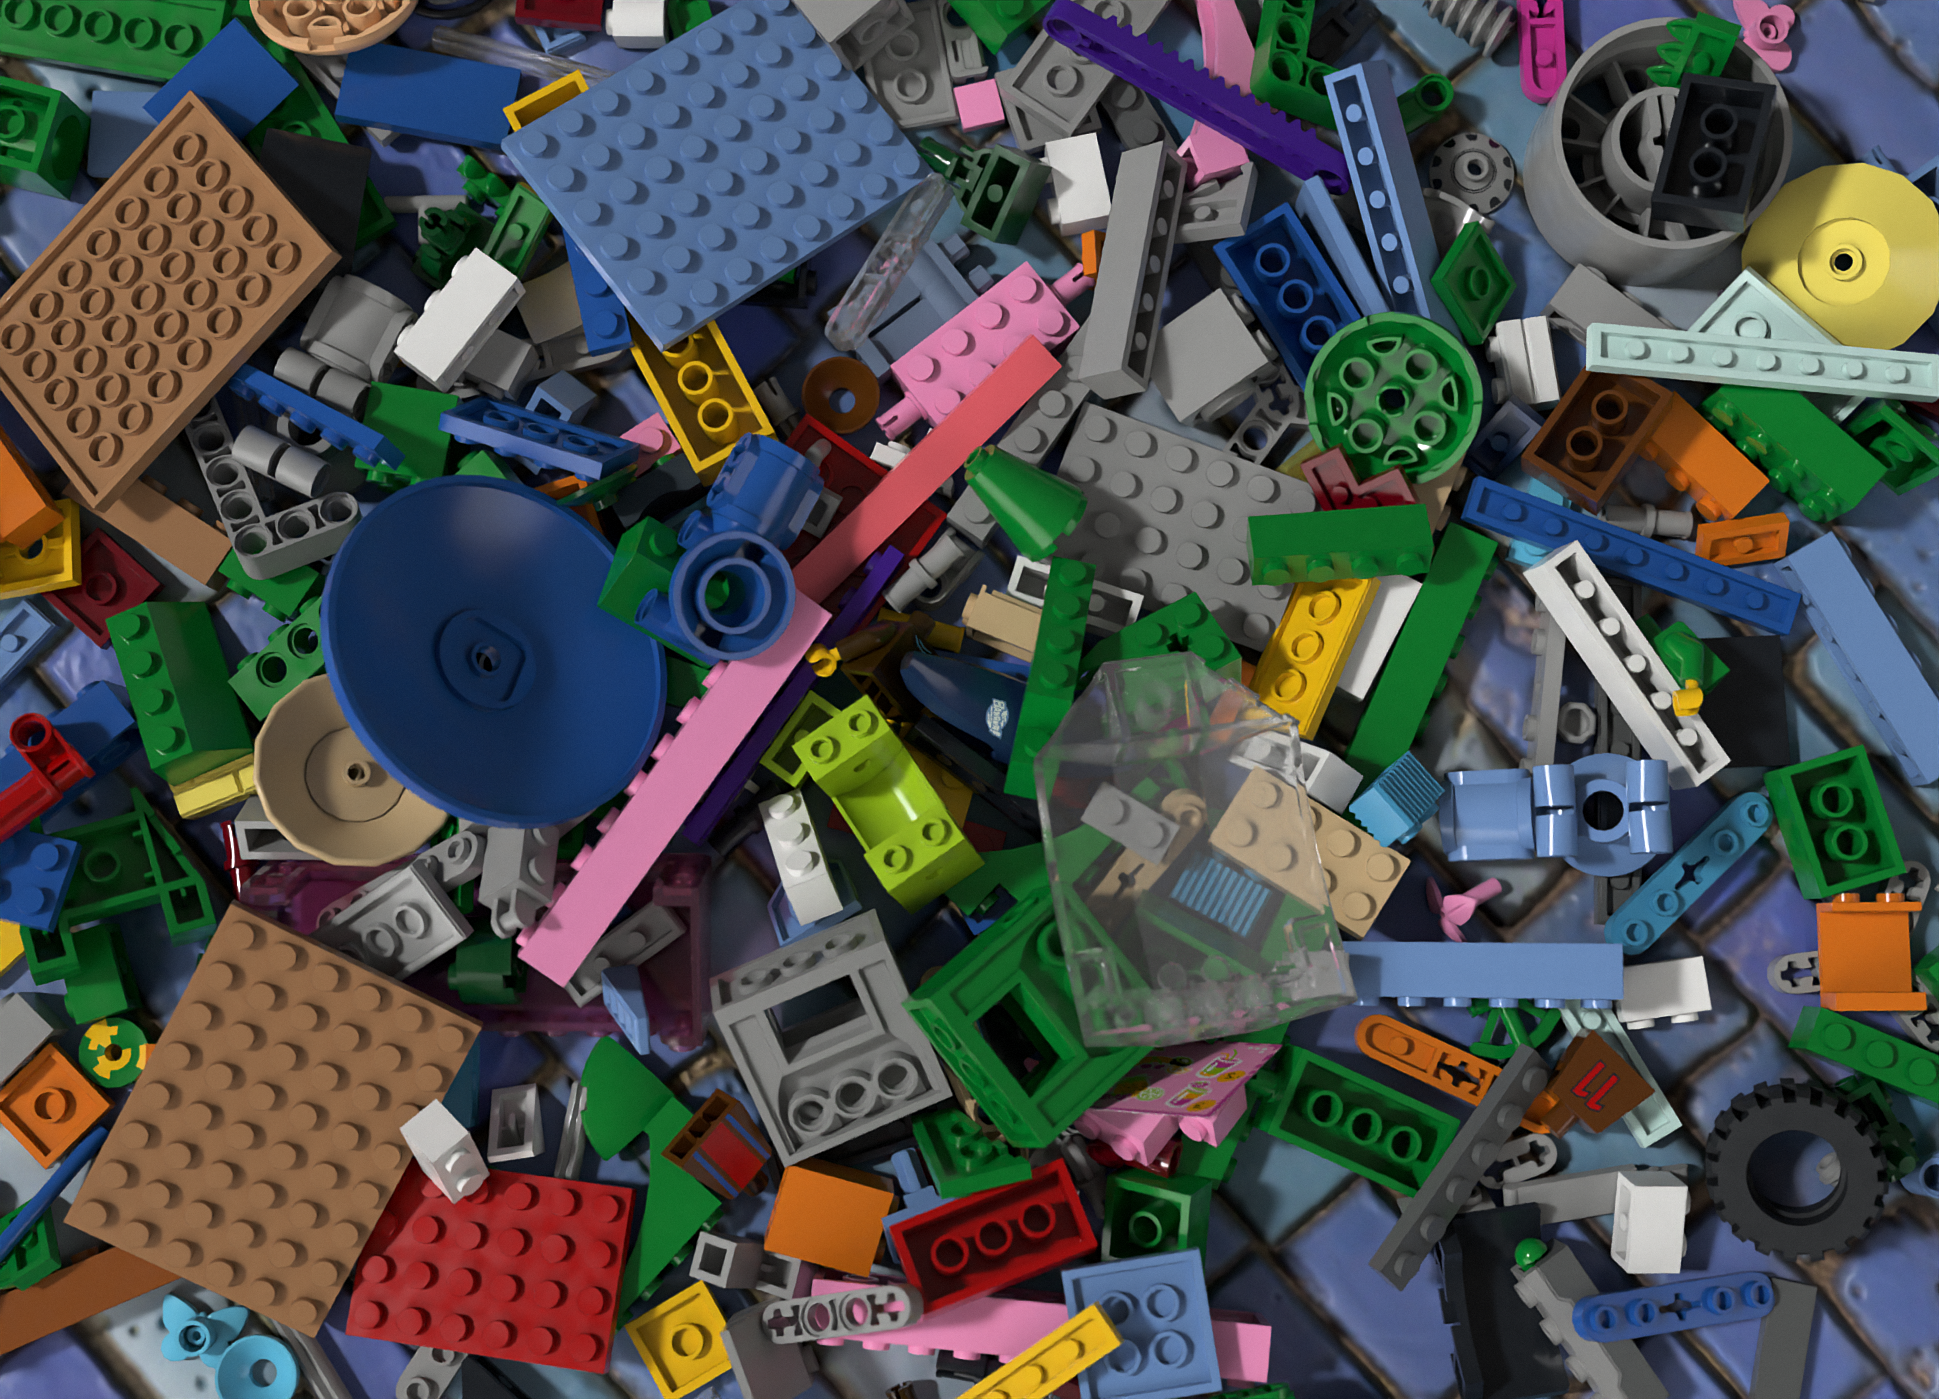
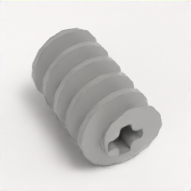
[1422,0,1517,58]

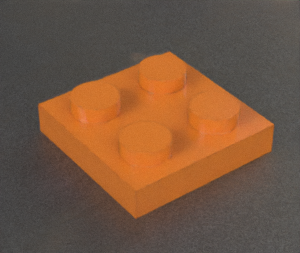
[0,1042,117,1170]

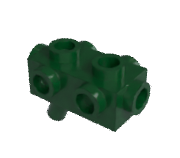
[1830,1075,1920,1183]

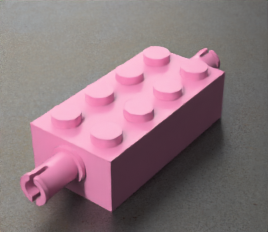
[875,261,1095,441]

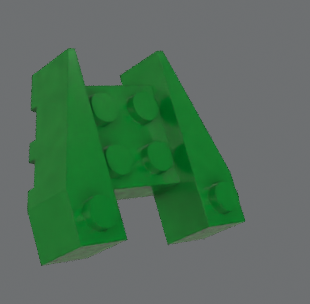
[20,787,217,986]

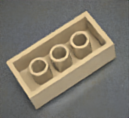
[1207,765,1411,940]

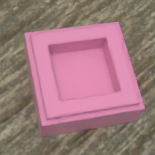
[954,78,1005,133]

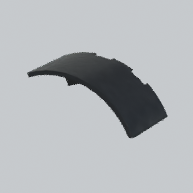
[259,127,372,322]
[1433,1202,1570,1399]

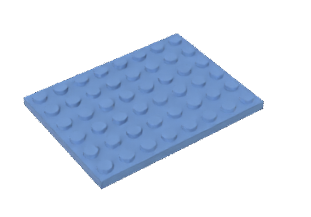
[501,0,935,353]

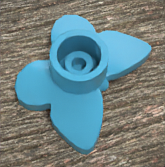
[161,1292,251,1369]

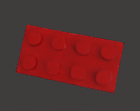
[889,1157,1098,1321]

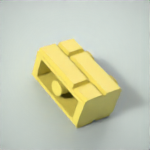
[168,738,258,820]

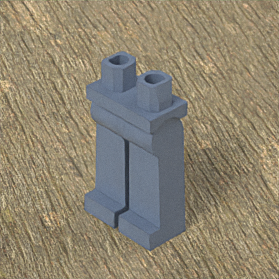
[827,233,994,388]

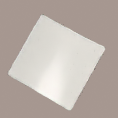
[516,261,583,344]

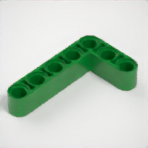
[1250,0,1340,131]

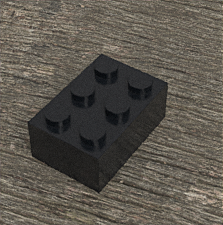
[1651,72,1777,233]

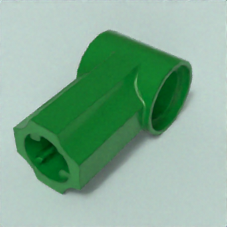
[1396,74,1454,136]

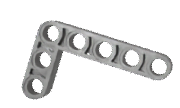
[185,396,363,580]

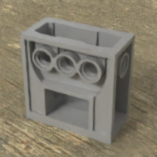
[709,908,953,1167]

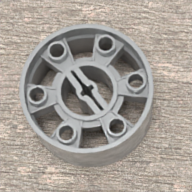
[1523,17,1793,287]

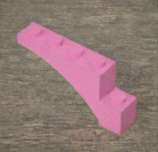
[1176,0,1279,192]
[1024,1057,1247,1167]

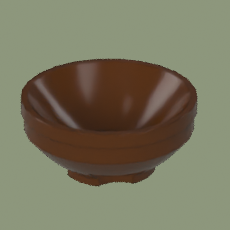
[801,356,880,436]

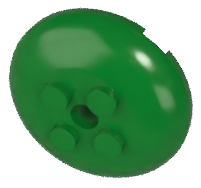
[1304,312,1483,485]

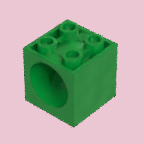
[0,76,91,200]
[354,381,471,494]

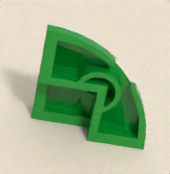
[580,1034,674,1161]

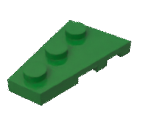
[911,1107,1032,1199]

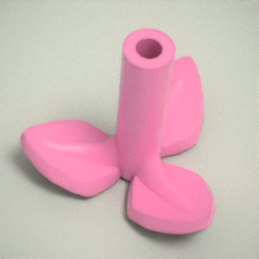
[1426,876,1502,942]

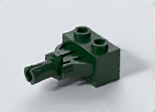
[917,136,1053,245]
[410,201,495,292]

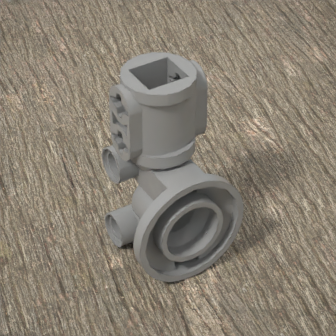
[232,274,418,500]

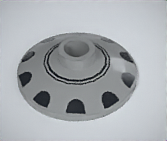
[1428,133,1514,215]

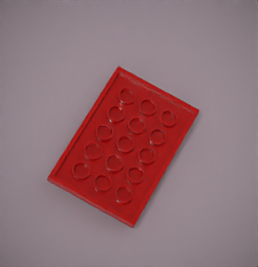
[345,1157,637,1374]

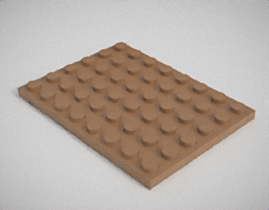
[0,90,342,513]
[63,900,484,1338]

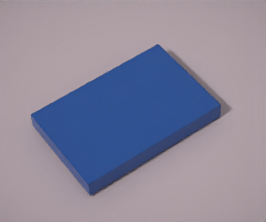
[142,17,300,141]

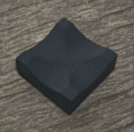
[611,452,708,530]

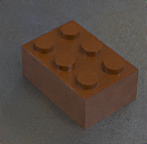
[1521,365,1674,516]

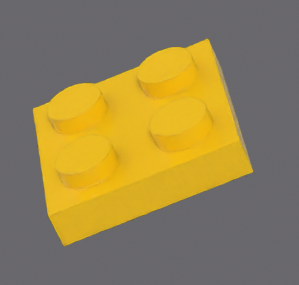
[624,1280,732,1399]

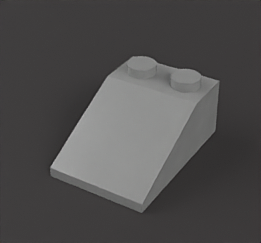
[720,1296,819,1399]

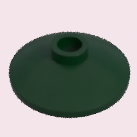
[556,463,639,512]

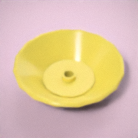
[1741,163,1939,350]

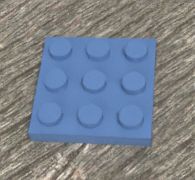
[1061,1247,1222,1399]

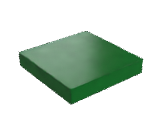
[1430,221,1517,346]

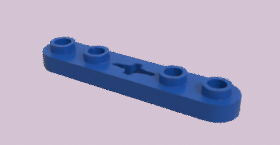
[1572,1271,1776,1343]

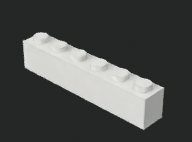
[1523,540,1731,790]

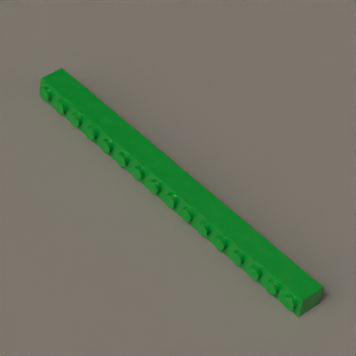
[1176,521,1499,1191]

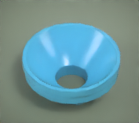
[215,1334,300,1399]

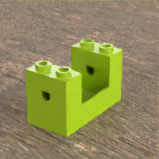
[792,694,985,915]

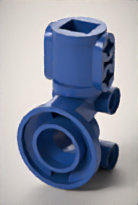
[634,432,824,666]

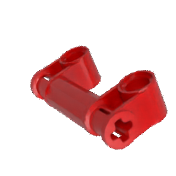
[0,713,96,844]

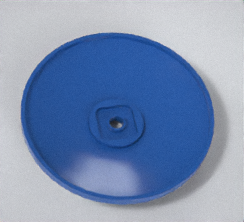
[320,475,667,829]

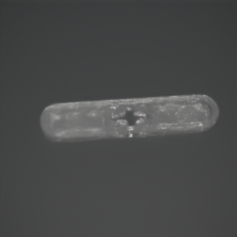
[825,173,954,351]

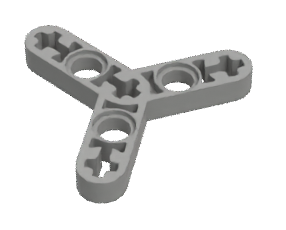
[1222,308,1309,465]
[1767,860,1939,1052]

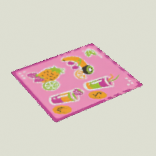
[1088,1038,1282,1118]

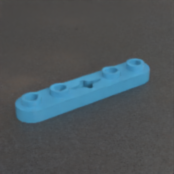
[1604,792,1773,955]

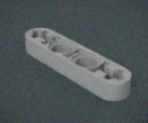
[762,1283,923,1344]

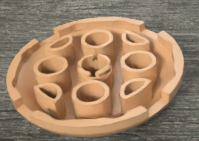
[249,0,418,56]

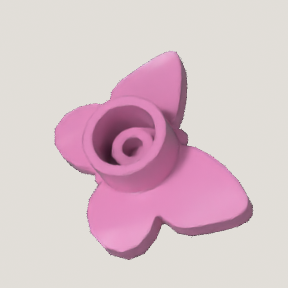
[1733,0,1795,74]

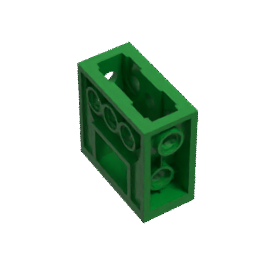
[900,881,1177,1148]

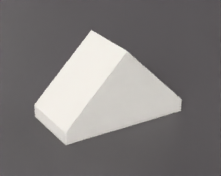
[487,1083,546,1163]

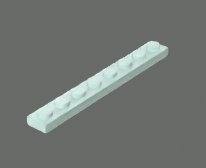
[1586,322,1939,403]

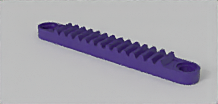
[1043,0,1352,195]

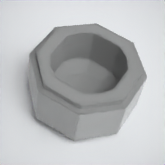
[1556,702,1596,745]

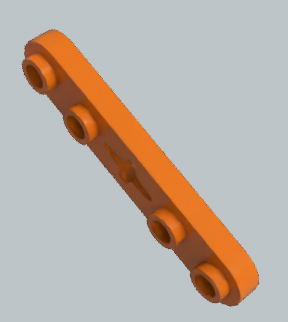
[1354,1014,1556,1134]

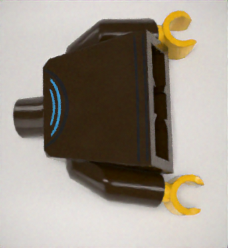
[804,611,939,727]

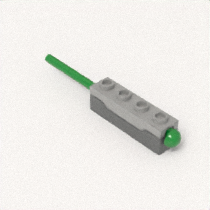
[1510,1238,1670,1399]

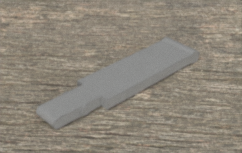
[1503,1163,1689,1225]

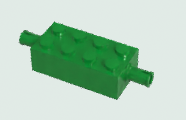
[1244,1043,1461,1198]

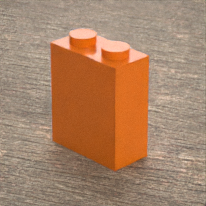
[764,1157,899,1278]

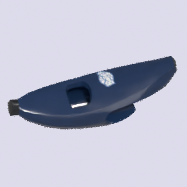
[900,650,1149,778]

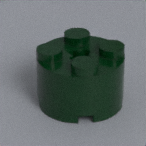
[448,915,529,1005]

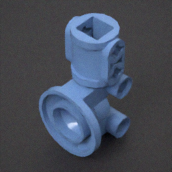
[1439,753,1673,877]

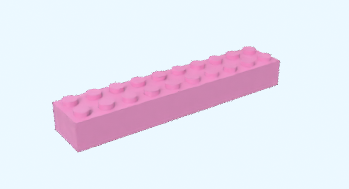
[516,588,832,988]
[811,1267,1272,1389]

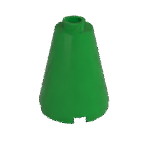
[964,444,1088,562]

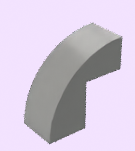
[689,1231,819,1300]

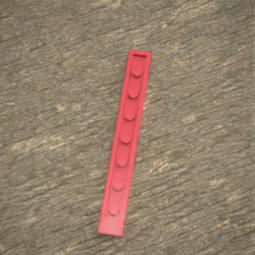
[791,334,1062,605]

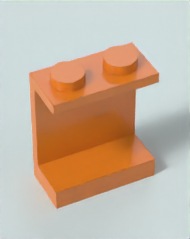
[1816,893,1927,1011]

